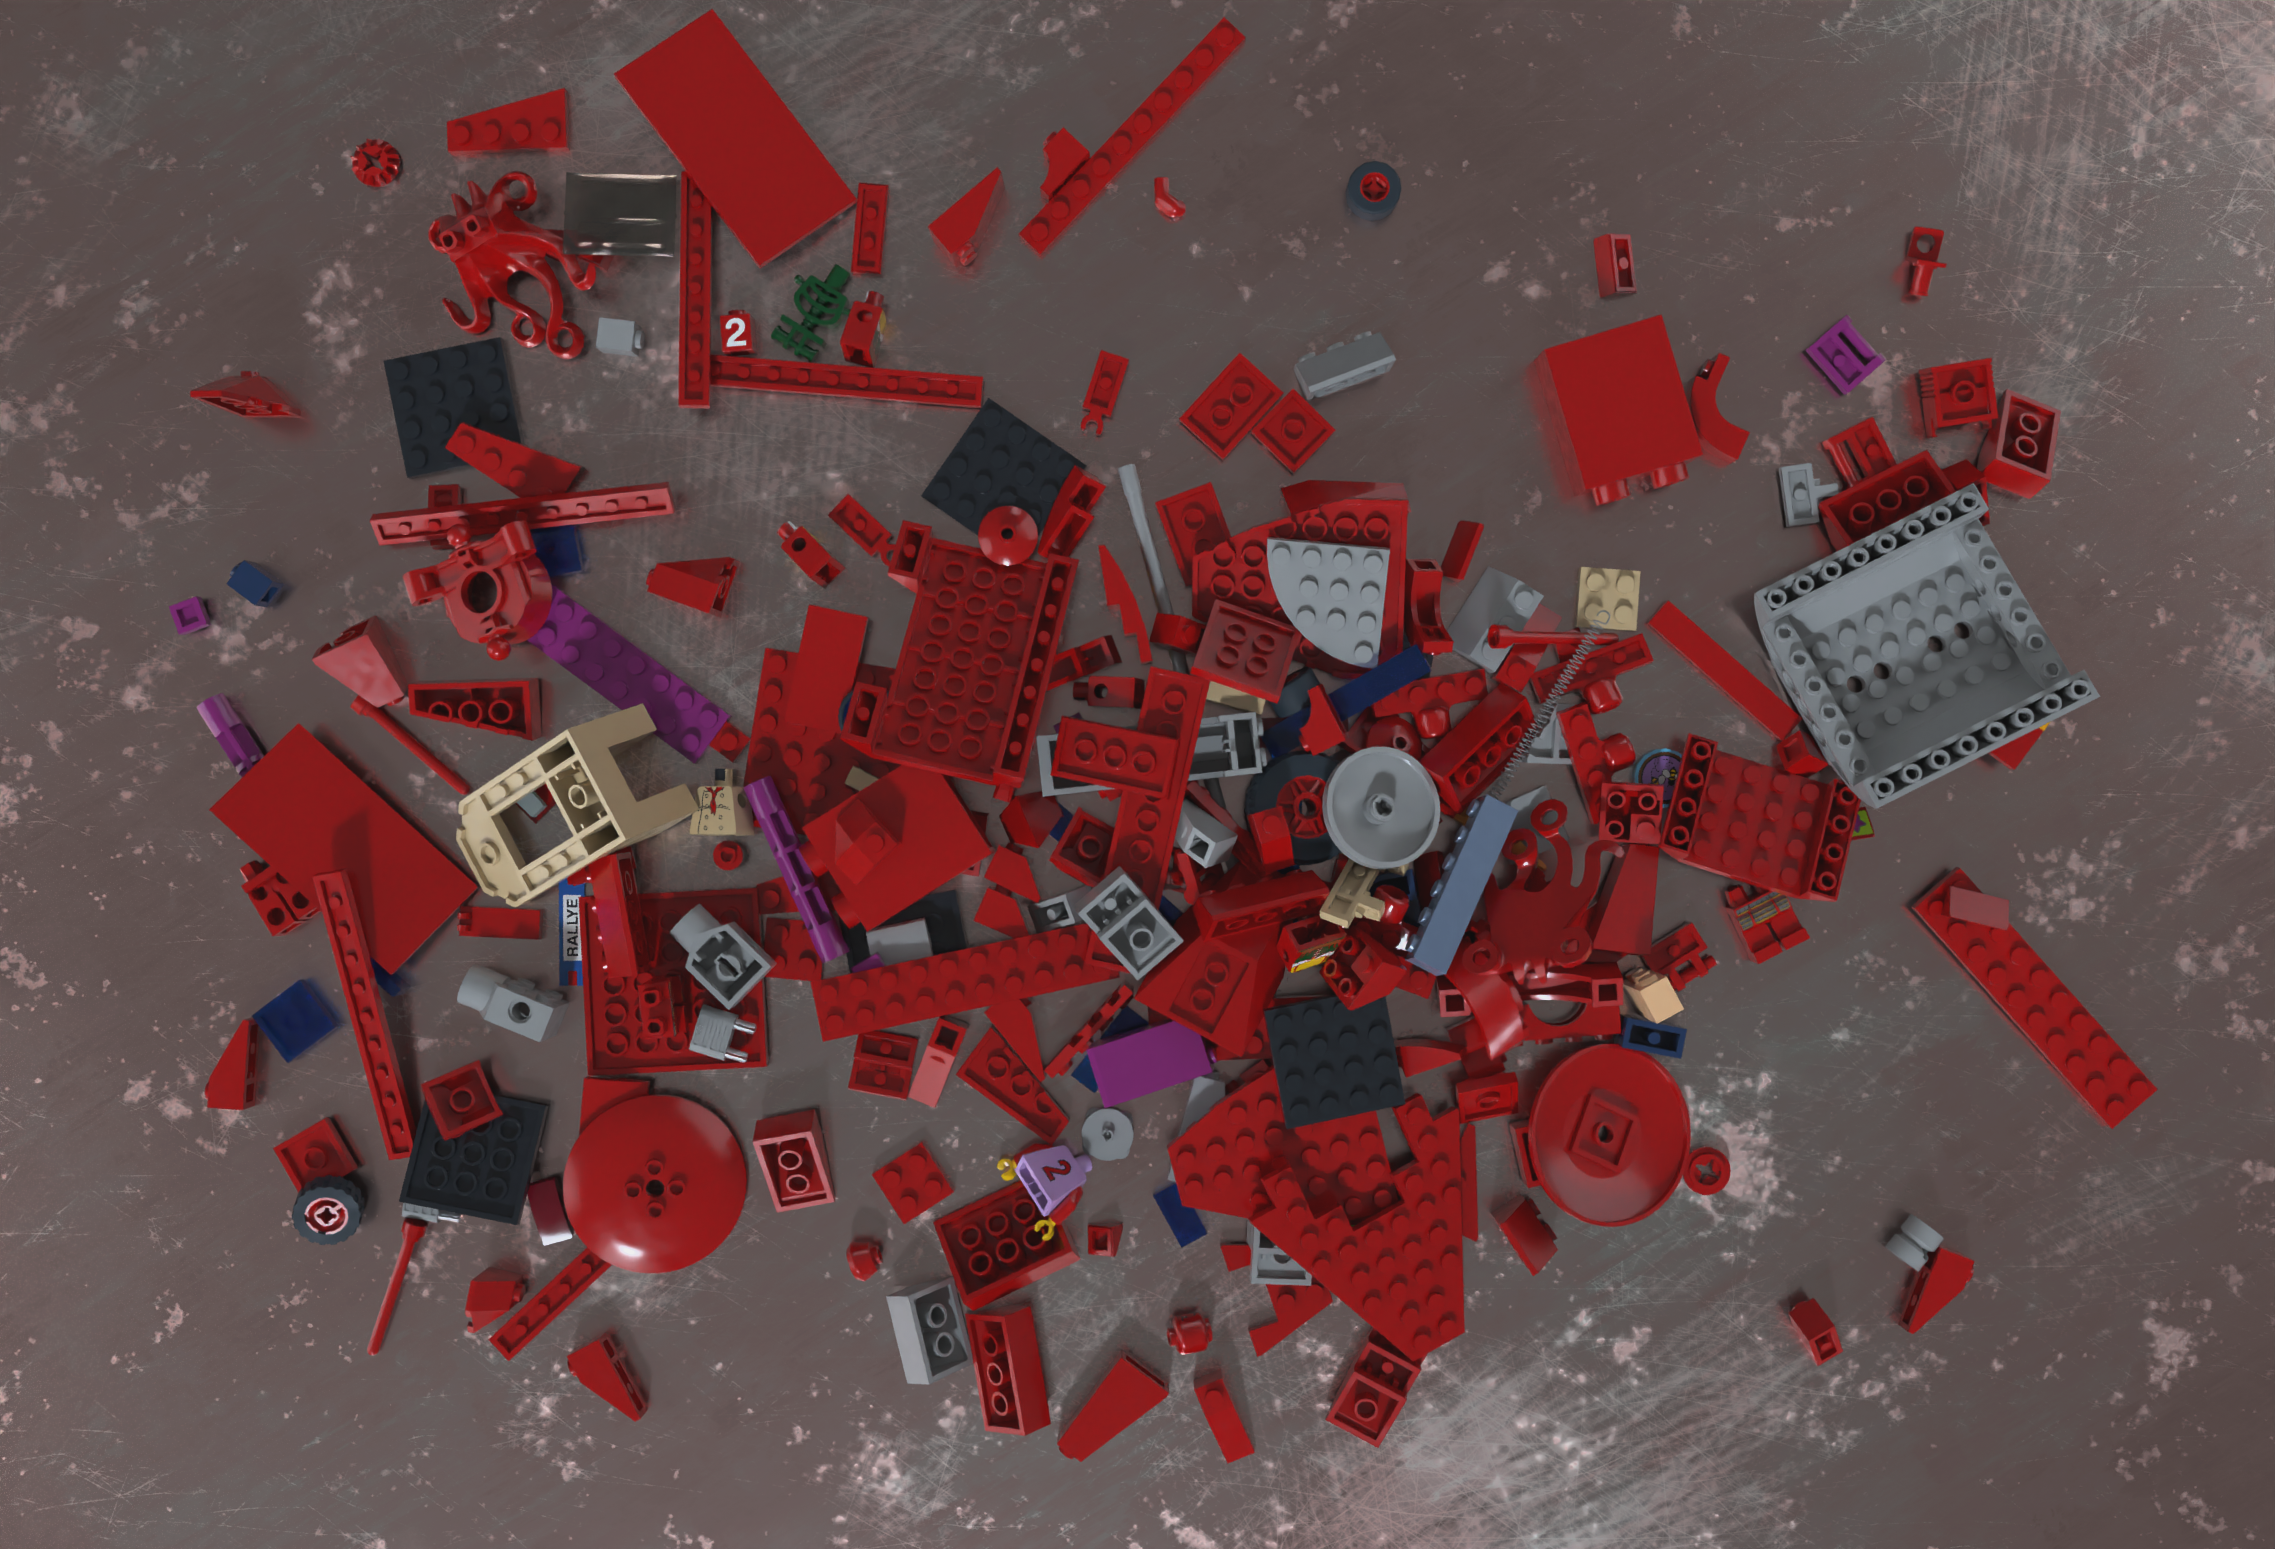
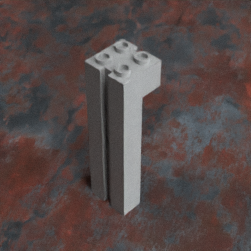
[1036,712,1267,797]

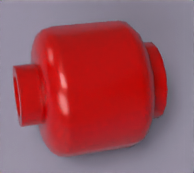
[1167,1312,1213,1355]

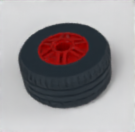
[1244,750,1341,865]

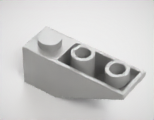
[1175,797,1238,868]

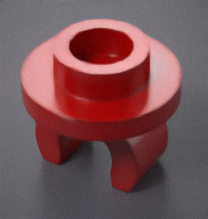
[713,840,744,870]

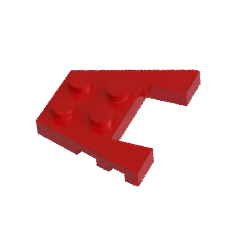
[1220,1243,1333,1357]

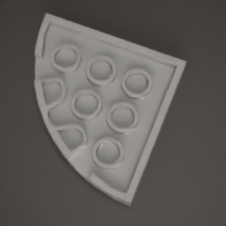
[1267,537,1390,669]

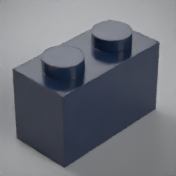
[1614,1014,1687,1059]

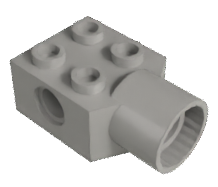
[669,904,777,1010]
[457,964,570,1042]

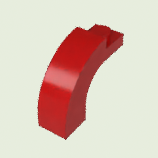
[1685,353,1750,464]
[1404,559,1454,655]

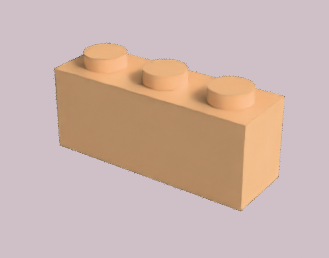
[1623,967,1684,1024]

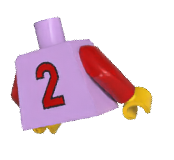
[997,1143,1092,1241]

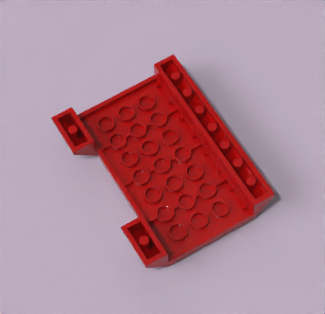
[840,520,1079,785]

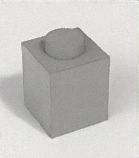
[596,317,645,357]

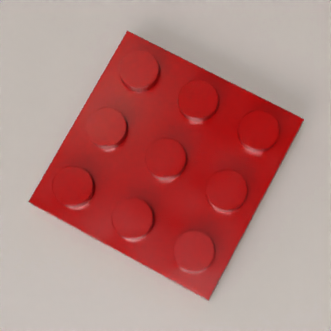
[1190,599,1300,704]

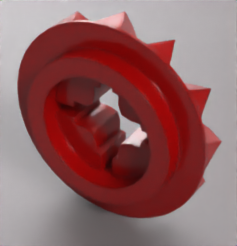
[350,138,400,187]
[1683,1146,1731,1195]

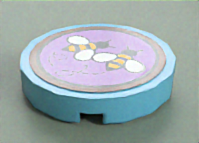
[1632,748,1682,808]

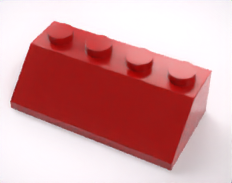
[1818,450,1956,551]
[1419,683,1539,815]
[585,852,652,978]
[1193,869,1330,942]
[965,1305,1051,1436]

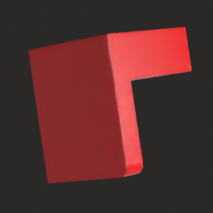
[1776,730,1829,778]

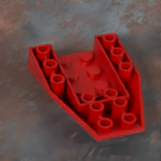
[1133,861,1293,1057]

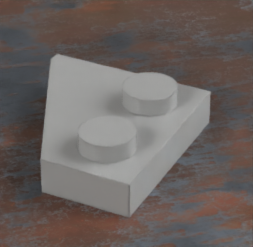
[1522,703,1577,764]

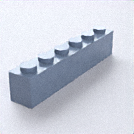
[1405,794,1518,976]

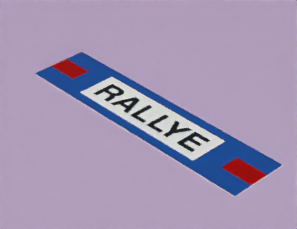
[559,876,585,986]

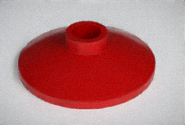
[978,506,1038,566]
[1366,716,1422,762]

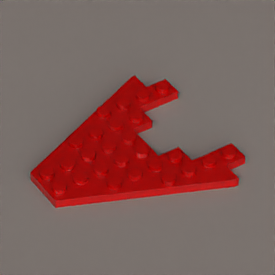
[1248,1093,1465,1362]

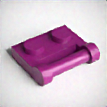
[1805,314,1886,395]

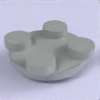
[1081,1107,1134,1161]

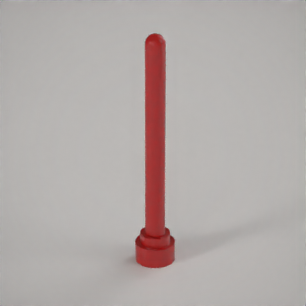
[1487,624,1619,649]
[350,695,470,795]
[367,1218,428,1356]

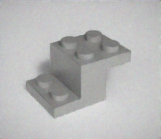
[1246,1220,1312,1286]

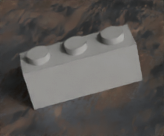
[1293,331,1396,402]
[1447,566,1544,674]
[886,1276,973,1385]

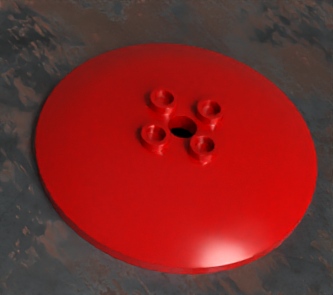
[1528,1043,1691,1227]
[563,1094,747,1273]

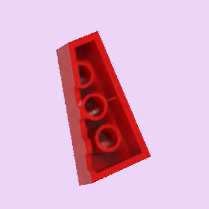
[408,678,542,741]

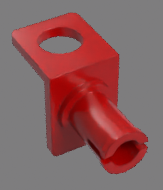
[1905,226,1947,296]

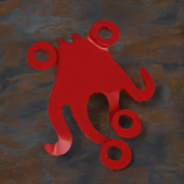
[428,171,596,359]
[1462,799,1625,985]

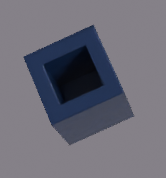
[226,560,284,608]

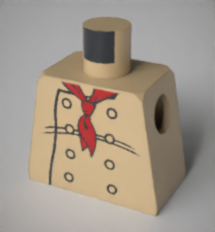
[690,769,754,836]

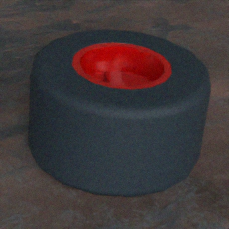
[1345,161,1402,221]
[1269,667,1320,718]

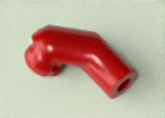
[1154,177,1186,218]

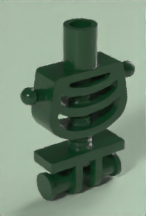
[771,264,851,363]

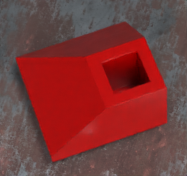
[1599,782,1664,844]
[1319,925,1408,1011]

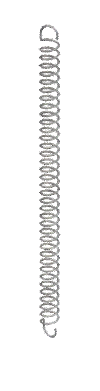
[1489,610,1610,800]

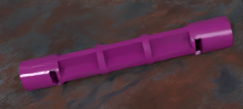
[197,693,264,778]
[743,776,850,964]

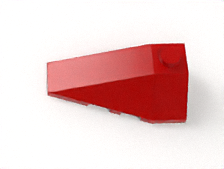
[190,371,301,417]
[1280,480,1412,515]

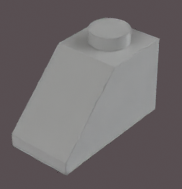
[1027,885,1092,933]

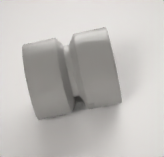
[1885,1214,1944,1272]

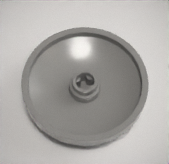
[1322,747,1440,869]

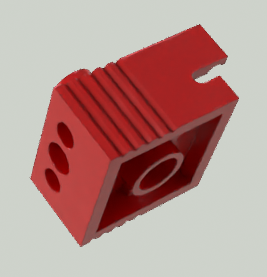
[1919,358,1998,438]

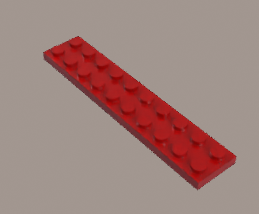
[1084,666,1210,974]
[1911,867,2158,1129]
[810,923,1120,1042]

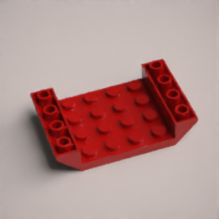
[1658,733,1861,902]

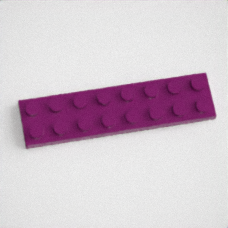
[527,583,732,764]

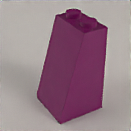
[1086,1018,1218,1108]

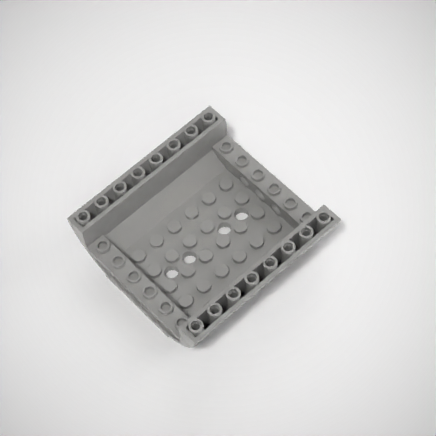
[1754,483,2100,809]

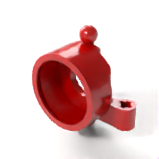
[402,521,552,661]

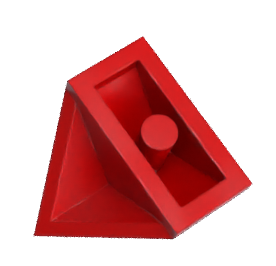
[999,791,1064,848]

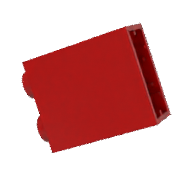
[1534,314,1703,506]
[799,765,996,932]

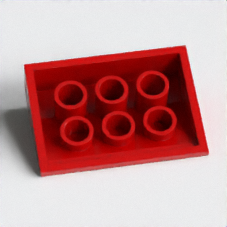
[933,1180,1081,1311]

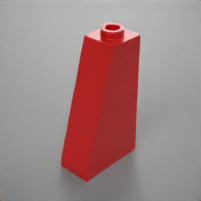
[1587,843,1659,956]
[1057,1350,1169,1462]

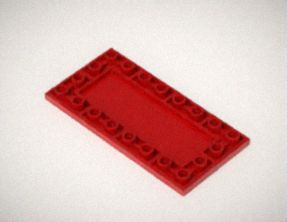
[614,9,857,269]
[209,723,479,975]

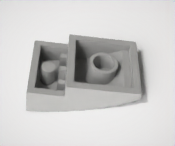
[1073,866,1184,980]

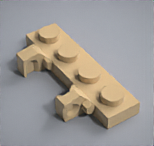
[1320,858,1409,928]

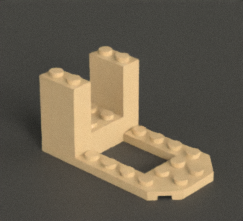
[456,703,699,908]

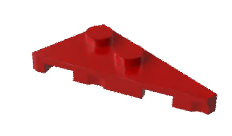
[1460,1122,1478,1242]

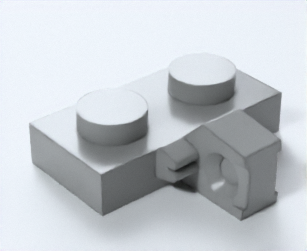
[1778,463,1839,527]

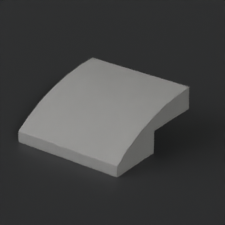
[1504,785,1570,865]
[866,917,933,965]

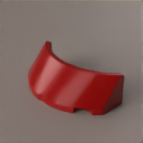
[1444,935,1530,1061]

